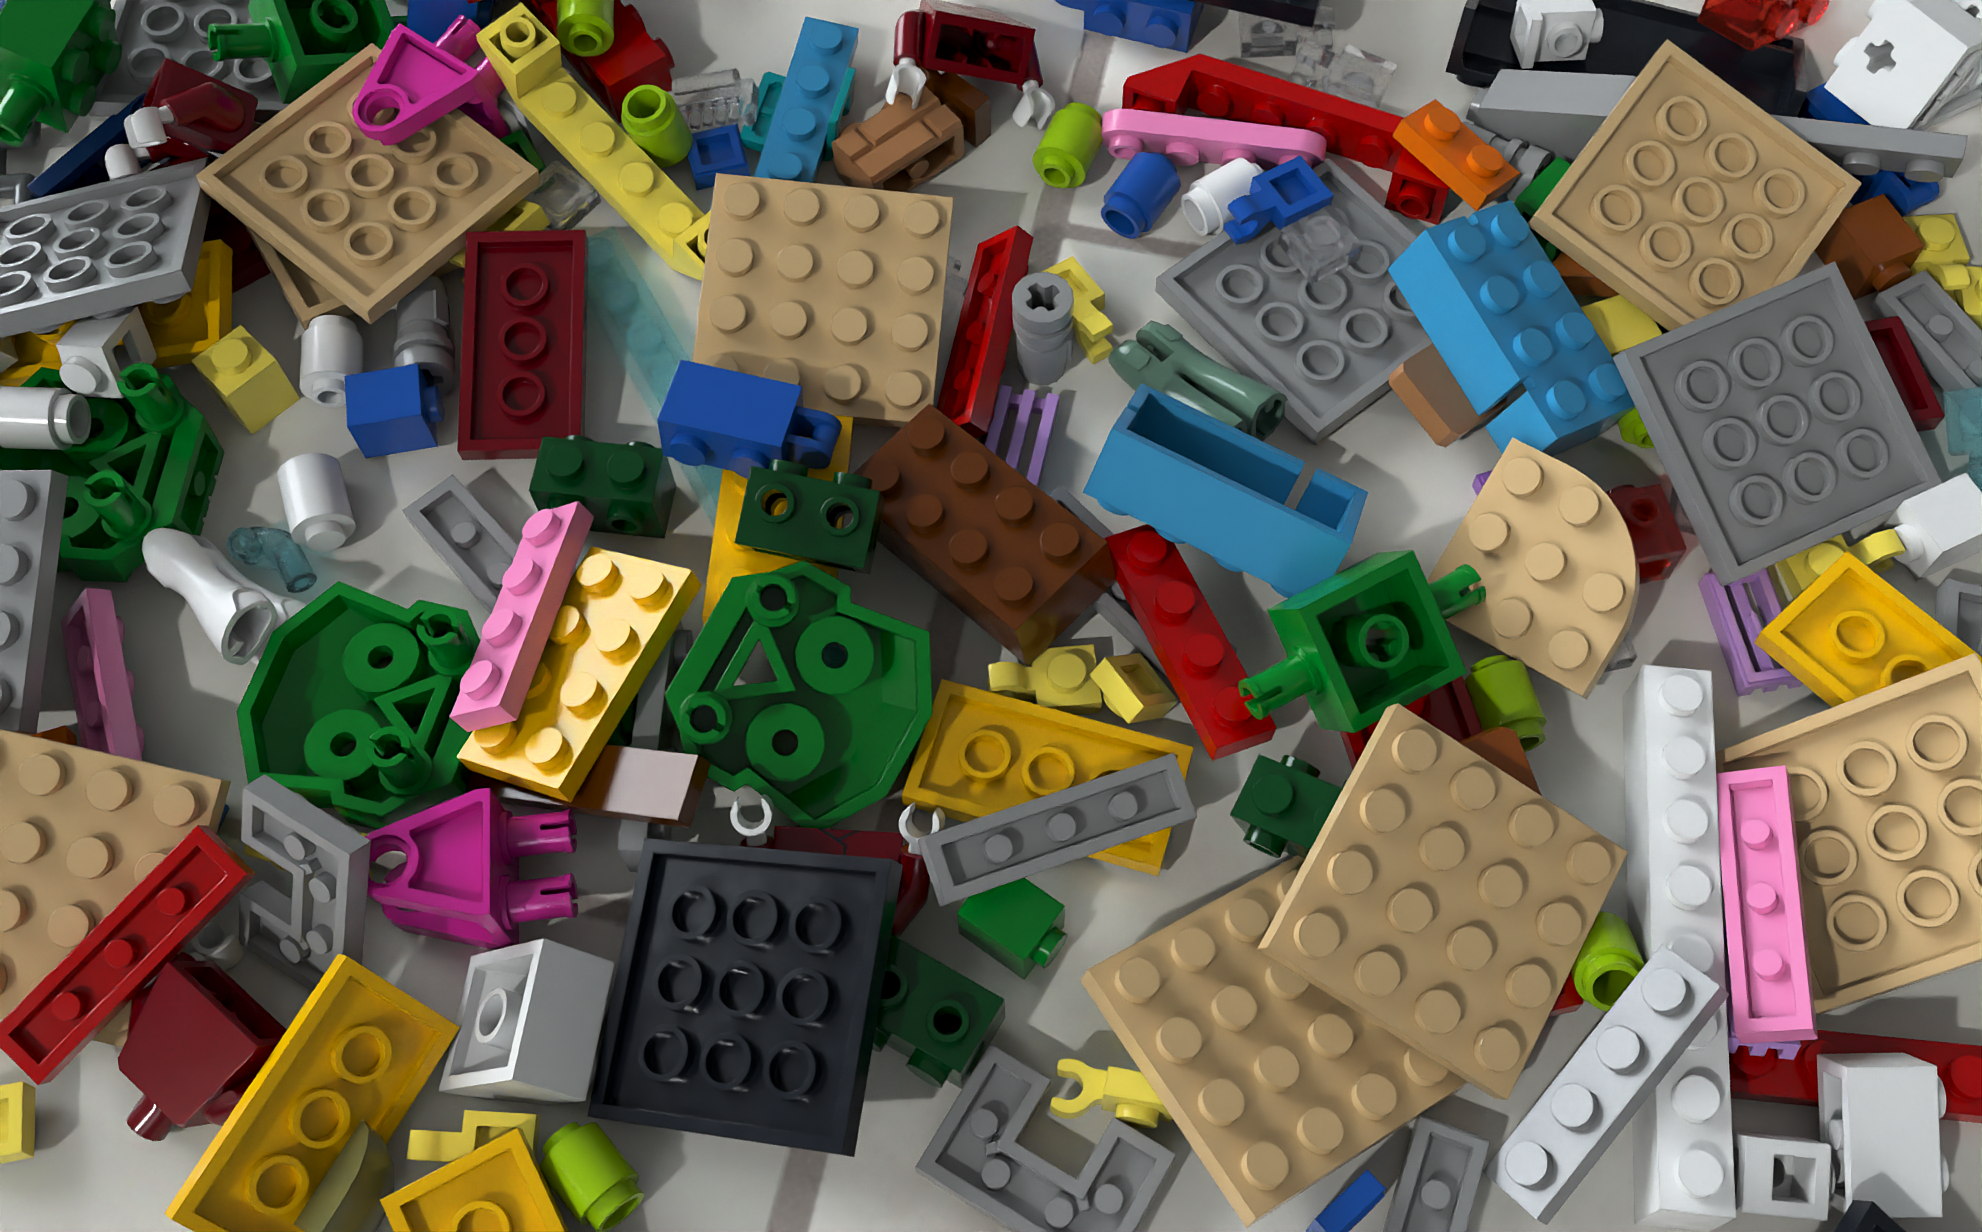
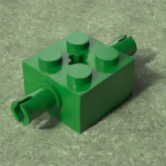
[0,0,122,147]
[207,0,432,104]
[1238,550,1486,733]

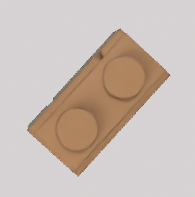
[832,85,965,192]

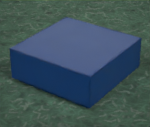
[688,124,751,191]
[1306,1169,1386,1232]

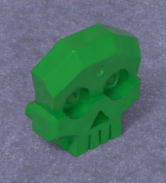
[0,362,224,582]
[664,560,933,829]
[236,581,481,830]

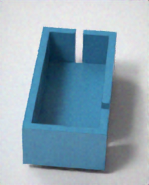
[1387,200,1635,457]
[1083,383,1368,598]

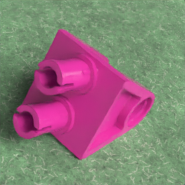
[352,15,510,146]
[365,788,578,950]

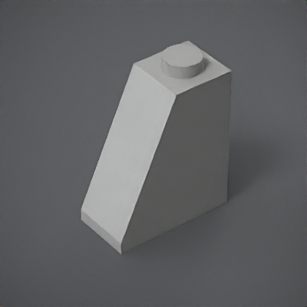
[1466,69,1637,165]

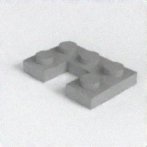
[239,774,371,992]
[915,1044,1176,1232]

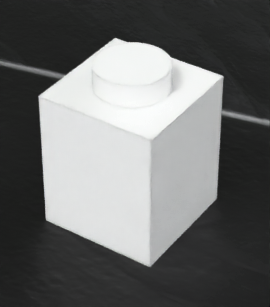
[1879,473,1982,581]

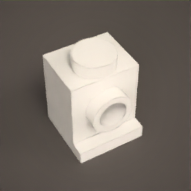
[1510,0,1603,69]
[56,306,158,398]
[1732,1130,1836,1221]

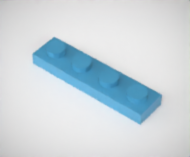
[754,16,859,183]

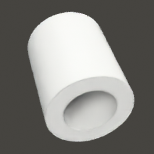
[277,453,355,552]

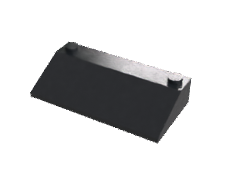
[1445,0,1807,117]

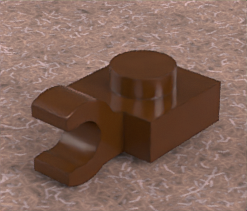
[898,66,991,148]

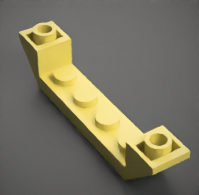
[476,2,711,281]

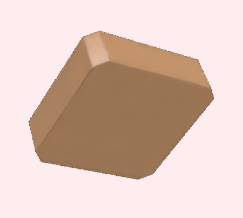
[1389,343,1507,447]

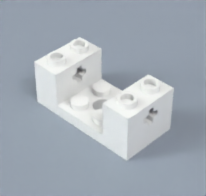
[1824,0,1982,131]

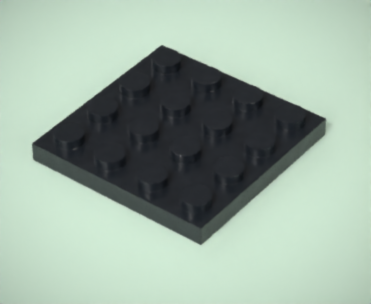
[587,838,903,1157]

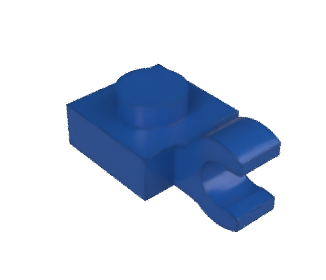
[1223,156,1334,245]

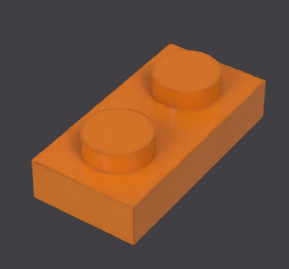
[1392,99,1520,211]

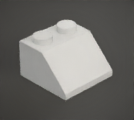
[439,938,614,1106]

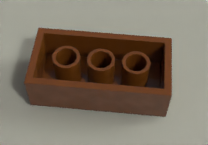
[852,403,1116,666]

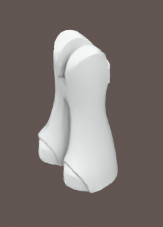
[142,528,307,666]

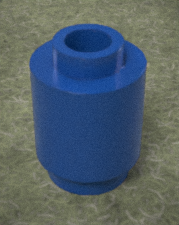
[1101,152,1181,239]

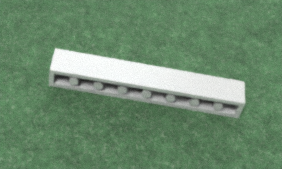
[1623,665,1736,1232]

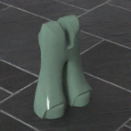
[1108,320,1288,441]

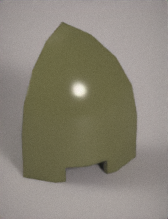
[294,1119,394,1232]

